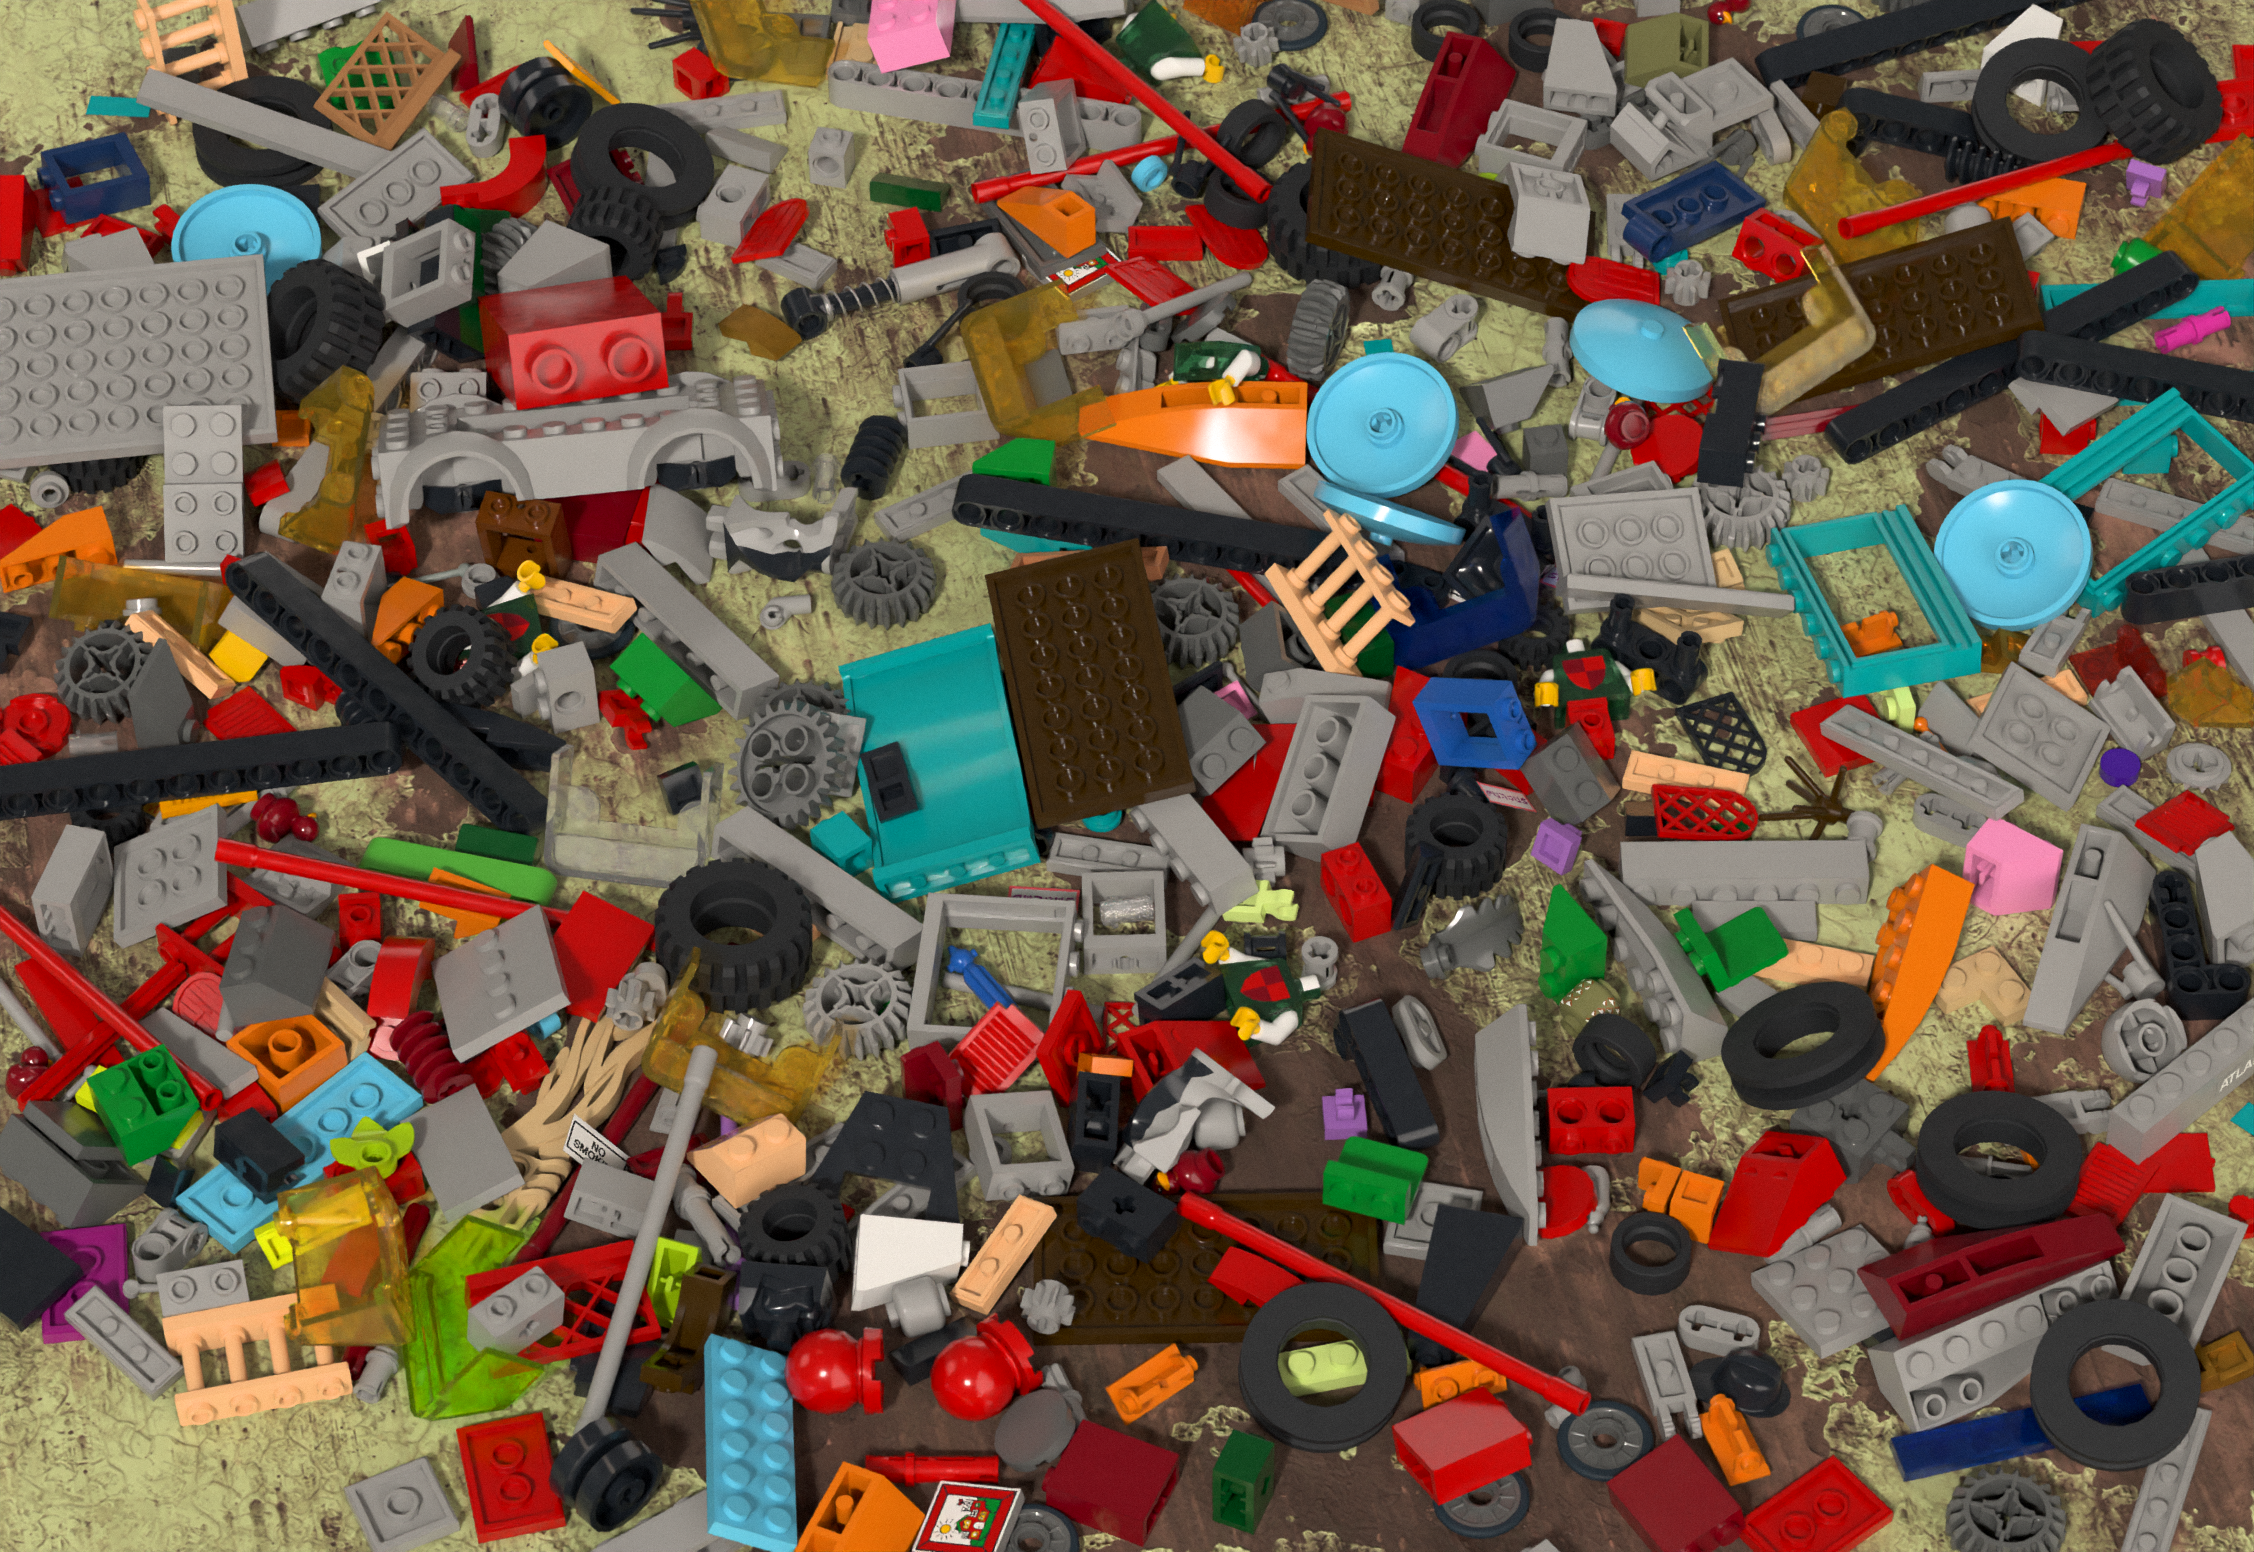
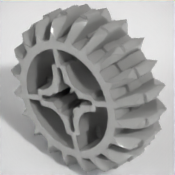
[1690,464,1791,553]
[802,957,912,1061]

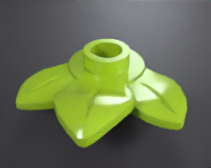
[330,1116,415,1180]

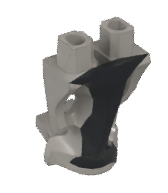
[706,487,858,582]
[1112,1047,1276,1185]

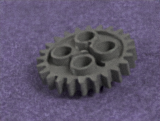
[728,699,847,831]

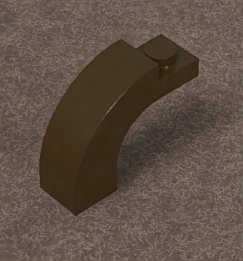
[639,1262,738,1395]

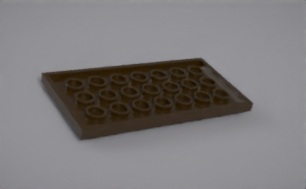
[1304,127,1596,324]
[1718,216,2045,412]
[985,538,1196,830]
[1033,1192,1379,1346]

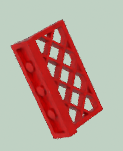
[464,1239,661,1376]

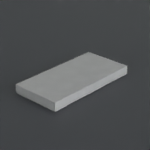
[317,127,475,243]
[399,1083,525,1223]

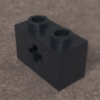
[1067,1071,1121,1174]
[1077,1166,1177,1265]

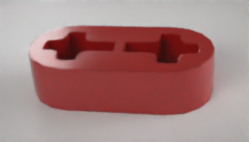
[1887,1169,1955,1238]

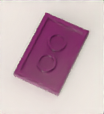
[40,1223,130,1344]

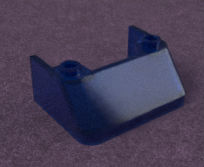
[1364,506,1540,671]

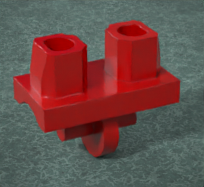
[487,1029,550,1095]

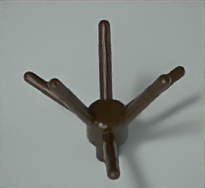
[1758,756,1855,840]

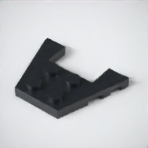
[807,1091,960,1224]

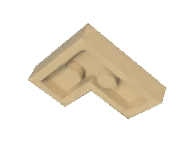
[1632,607,1744,645]
[1933,946,2031,1027]

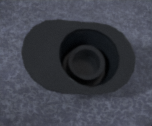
[1688,1349,1791,1418]

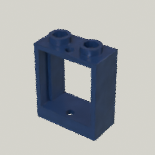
[37,132,151,225]

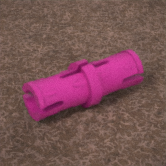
[2154,306,2231,354]

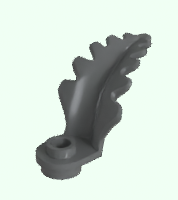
[1420,894,1524,980]

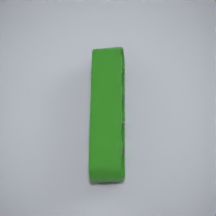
[358,837,558,907]

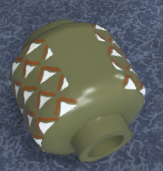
[1559,979,1621,1038]

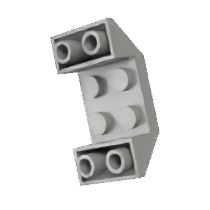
[1494,162,1591,265]

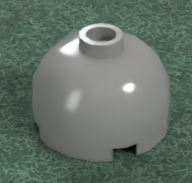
[2100,998,2187,1084]

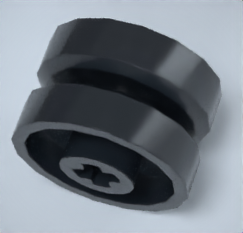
[498,56,593,151]
[549,1417,663,1532]

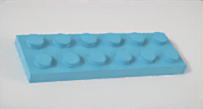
[176,1051,423,1254]
[704,1334,797,1552]

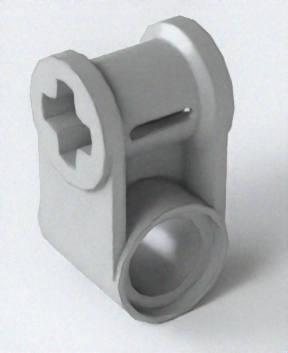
[1409,294,1478,363]
[1568,375,1617,447]
[325,940,382,1010]
[132,1207,208,1284]

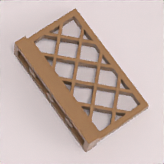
[313,11,462,151]

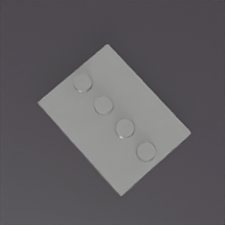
[1545,487,1717,615]
[431,904,571,1063]

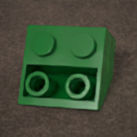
[86,1043,200,1167]

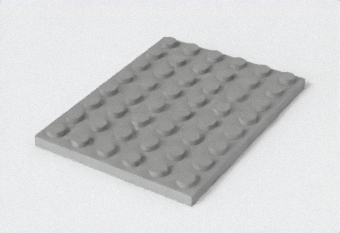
[0,254,278,469]

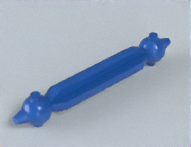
[946,945,1046,1031]

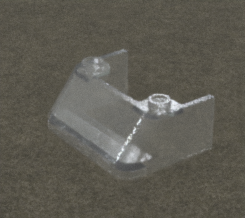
[544,744,724,889]

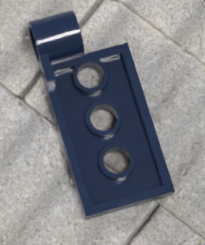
[1621,160,1766,263]

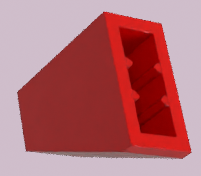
[1026,35,1132,105]
[0,175,38,276]

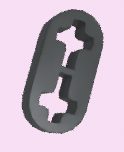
[1138,302,1173,352]

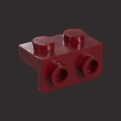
[900,1040,966,1132]

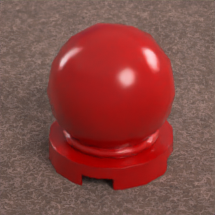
[930,1312,1043,1423]
[784,1327,884,1415]

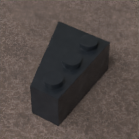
[1697,358,1768,488]

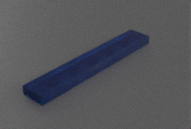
[1889,1384,2152,1482]

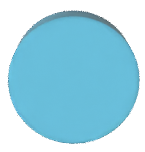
[1131,155,1168,192]

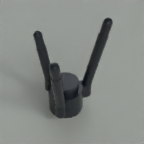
[630,0,711,49]
[1267,63,1341,144]
[1168,110,1232,199]
[903,299,982,368]
[1447,416,1523,476]

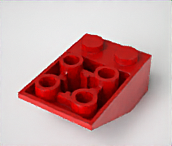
[1117,1021,1266,1104]
[1707,1131,1847,1258]

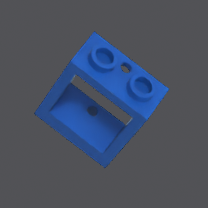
[1412,677,1537,770]

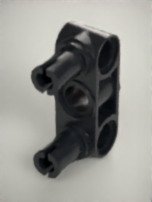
[1453,470,1556,580]
[1590,593,1708,705]

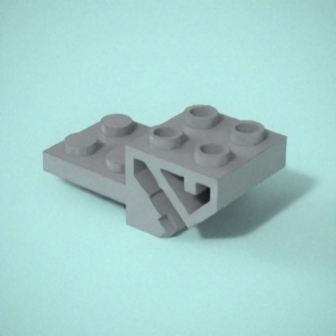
[1610,57,1774,182]
[163,404,245,563]

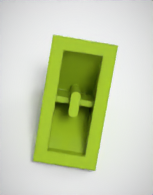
[640,1236,703,1328]

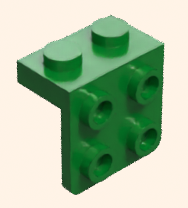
[316,37,404,110]
[1673,907,1789,993]
[1323,1136,1428,1225]

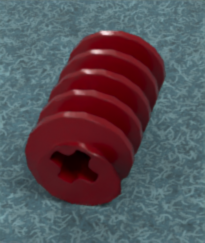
[389,1010,474,1104]

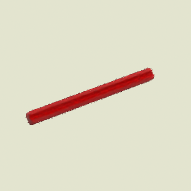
[16,959,187,1112]

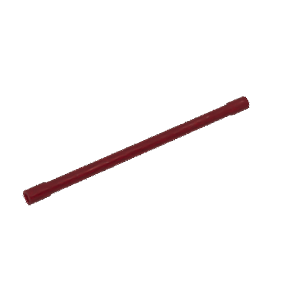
[509,942,739,1266]

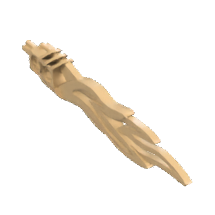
[450,932,711,1265]

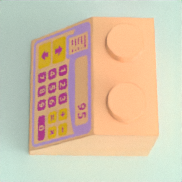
[687,1113,806,1209]

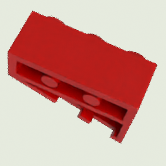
[1376,665,1468,804]

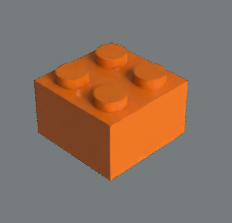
[226,1014,348,1117]

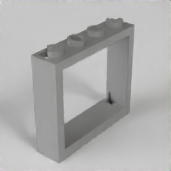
[906,893,1084,1061]

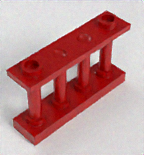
[155,870,343,978]

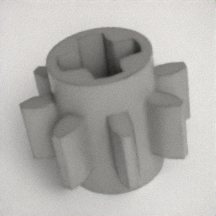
[1233,22,1279,67]
[1664,260,1711,306]
[1781,455,1829,502]
[1242,836,1285,887]
[605,979,657,1031]
[719,1012,774,1063]
[1020,1280,1076,1334]

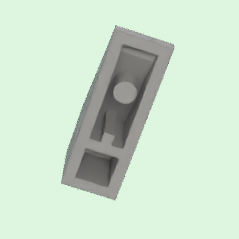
[1258,668,1392,724]

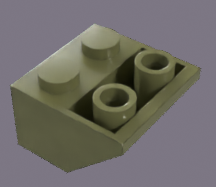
[1624,12,1709,88]

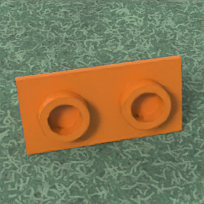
[1840,610,1902,658]
[1105,1343,1198,1426]
[1413,1359,1507,1411]
[1698,1394,1771,1487]

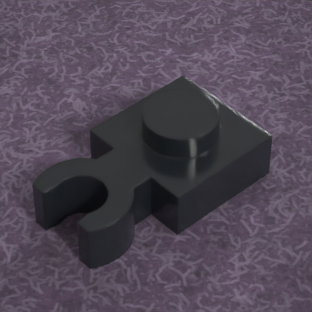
[0,611,34,674]

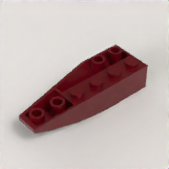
[1401,31,1516,169]
[1857,1213,2126,1341]

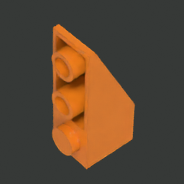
[1973,178,2087,240]
[997,186,1096,258]
[0,506,118,593]
[371,577,444,665]

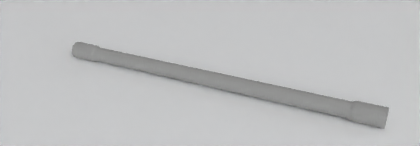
[572,1045,718,1437]

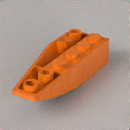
[1077,381,1307,469]
[1864,864,1975,1083]
[794,1461,926,1552]

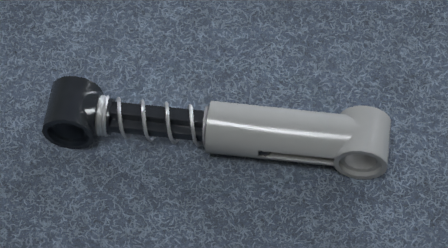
[780,232,1020,340]

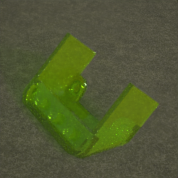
[396,1214,545,1422]

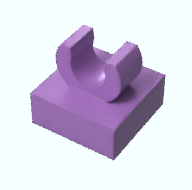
[2126,159,2167,208]
[1531,817,1582,876]
[1322,1088,1367,1140]

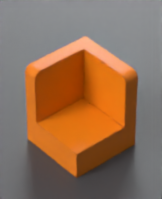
[1669,1170,1724,1244]

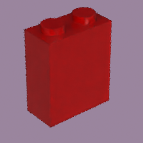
[1391,1386,1533,1506]

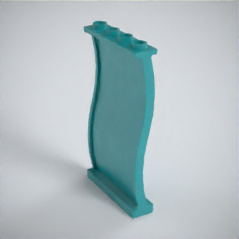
[838,623,1041,904]

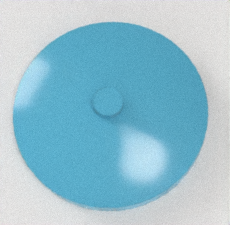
[171,184,322,296]
[1569,299,1719,403]
[1306,352,1459,499]
[1934,479,2093,632]
[1313,480,1466,546]

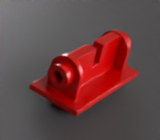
[1966,1025,2015,1093]

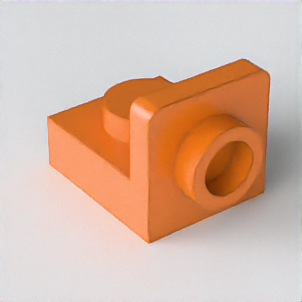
[1076,1052,1133,1078]
[1638,1157,1682,1216]

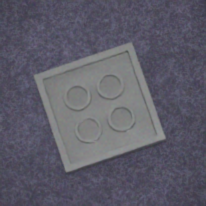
[1965,661,2112,812]
[114,803,227,949]
[1751,1224,1890,1359]

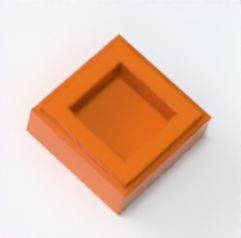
[272,410,314,447]

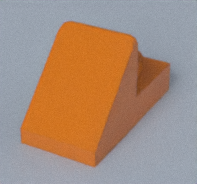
[419,867,511,939]

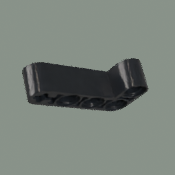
[1826,87,1978,162]
[2148,870,2250,1021]
[1332,998,1440,1152]

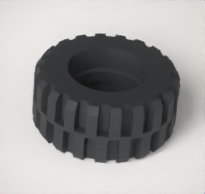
[2085,19,2223,164]
[1267,157,1383,290]
[267,259,385,411]
[654,858,813,1015]

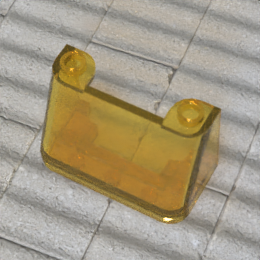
[1782,107,1920,267]
[2141,132,2254,280]
[278,365,375,555]
[273,1165,417,1346]

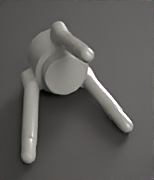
[2104,900,2165,1001]

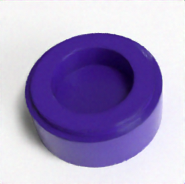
[2099,748,2141,788]

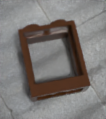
[475,490,573,581]

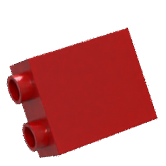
[477,275,669,410]

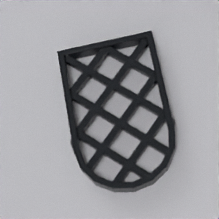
[1674,692,1767,778]

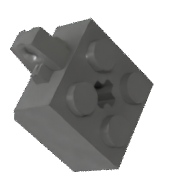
[1789,1078,1916,1184]

